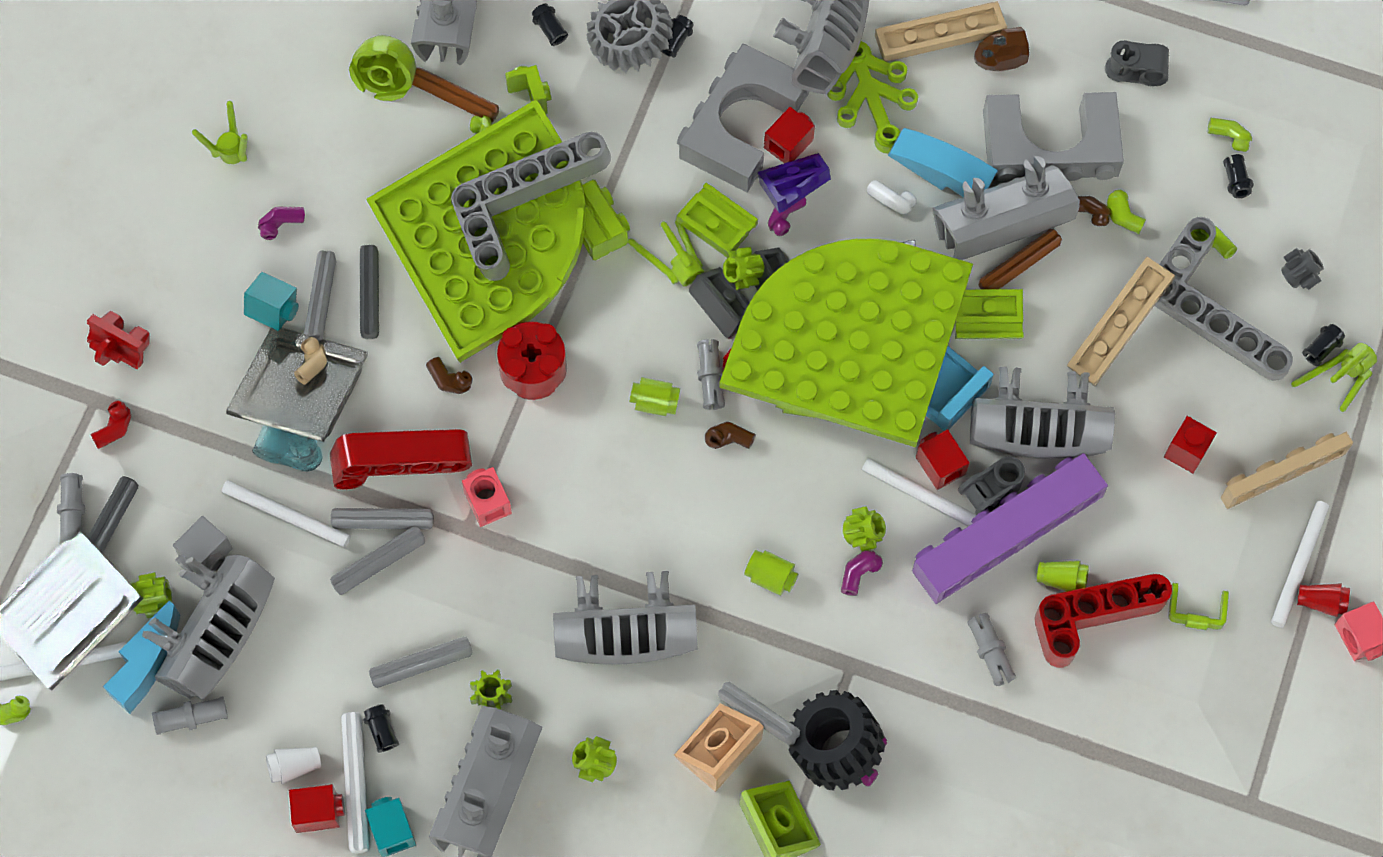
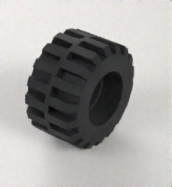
[788,690,885,791]

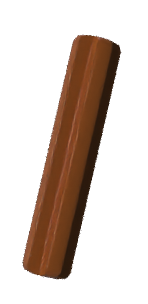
[412,67,499,122]
[978,229,1062,289]

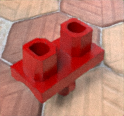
[87,311,150,369]

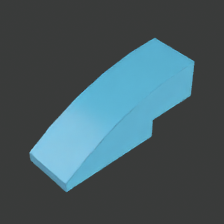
[888,128,998,197]
[103,601,180,714]

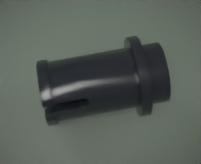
[532,3,568,46]
[660,15,694,58]
[1223,154,1254,198]
[1302,324,1345,366]
[363,704,399,753]

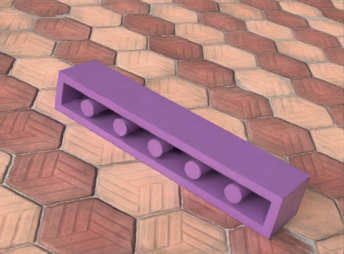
[912,453,1108,604]

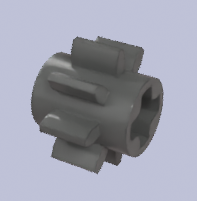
[1281,248,1324,290]

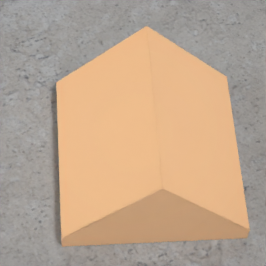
[674,703,764,792]

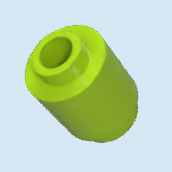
[629,377,680,416]
[744,550,799,596]

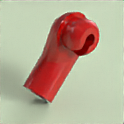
[90,401,131,449]

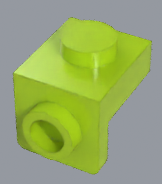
[505,65,552,114]

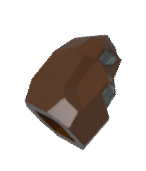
[974,27,1029,71]

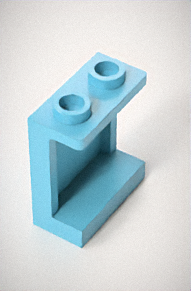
[926,346,994,431]

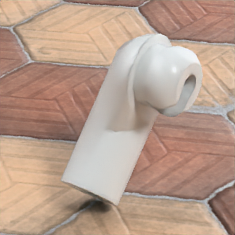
[867,180,916,214]

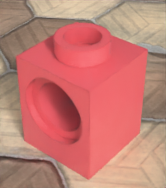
[462,467,512,527]
[1334,601,1383,661]

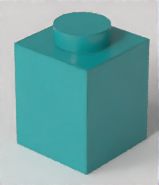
[244,272,299,331]
[365,797,416,857]

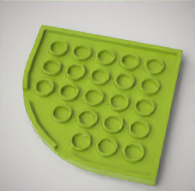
[366,99,586,363]
[719,239,973,448]

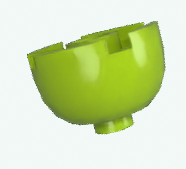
[349,35,417,101]

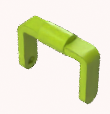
[1168,583,1229,630]

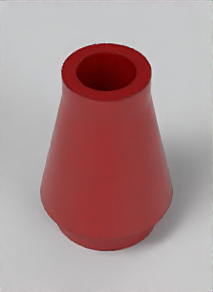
[1297,583,1350,618]

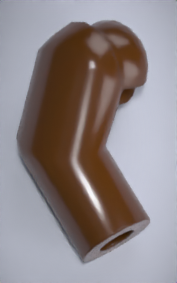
[1078,196,1111,226]
[426,357,473,394]
[704,421,756,449]

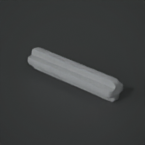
[304,250,336,341]
[331,508,434,529]
[330,526,425,595]
[369,637,472,688]
[718,682,800,745]

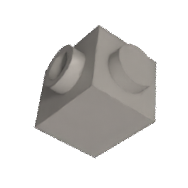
[173,515,233,572]

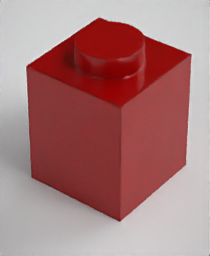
[764,107,815,163]
[1164,416,1217,474]
[916,429,970,490]
[289,784,345,833]

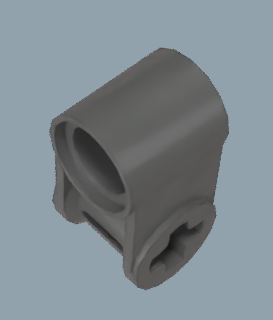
[1105,40,1169,86]
[958,457,1025,515]

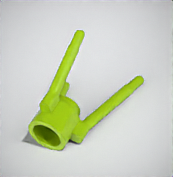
[192,101,248,164]
[628,220,704,287]
[1291,343,1377,412]

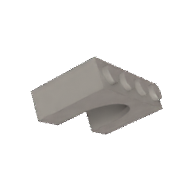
[677,43,810,193]
[983,92,1124,183]

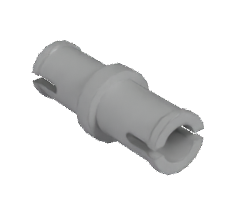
[697,339,725,410]
[57,473,85,546]
[968,613,1016,686]
[152,697,228,735]

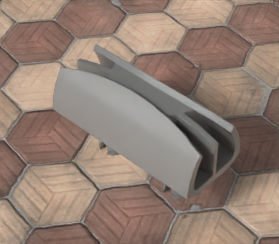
[411,0,477,65]
[773,0,869,94]
[933,156,1080,260]
[970,367,1115,458]
[142,555,275,700]
[553,571,698,664]
[429,706,543,857]

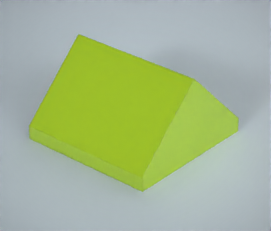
[739,781,821,857]

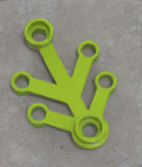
[827,41,918,154]

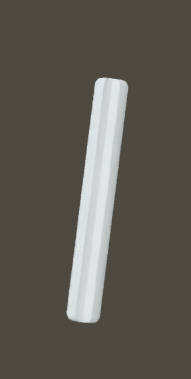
[341,712,369,853]

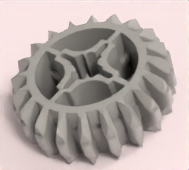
[586,0,673,73]

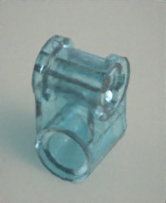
[252,419,323,472]

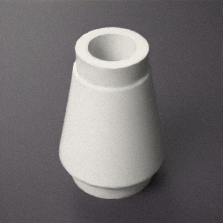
[266,747,321,784]

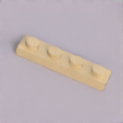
[875,1,1007,62]
[1067,257,1175,386]
[1221,431,1353,509]

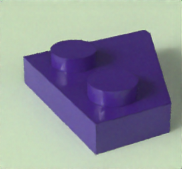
[757,153,831,213]

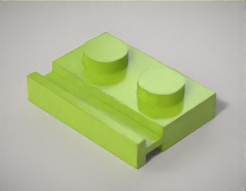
[676,182,758,258]
[955,289,1024,339]

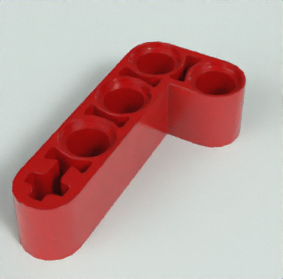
[330,429,472,490]
[1034,574,1172,668]

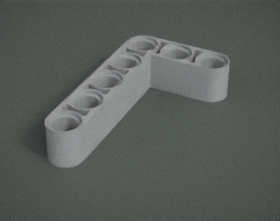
[451,132,611,281]
[1155,217,1293,380]

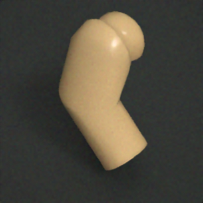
[294,337,327,385]

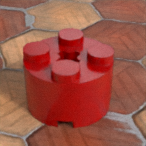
[497,322,567,400]

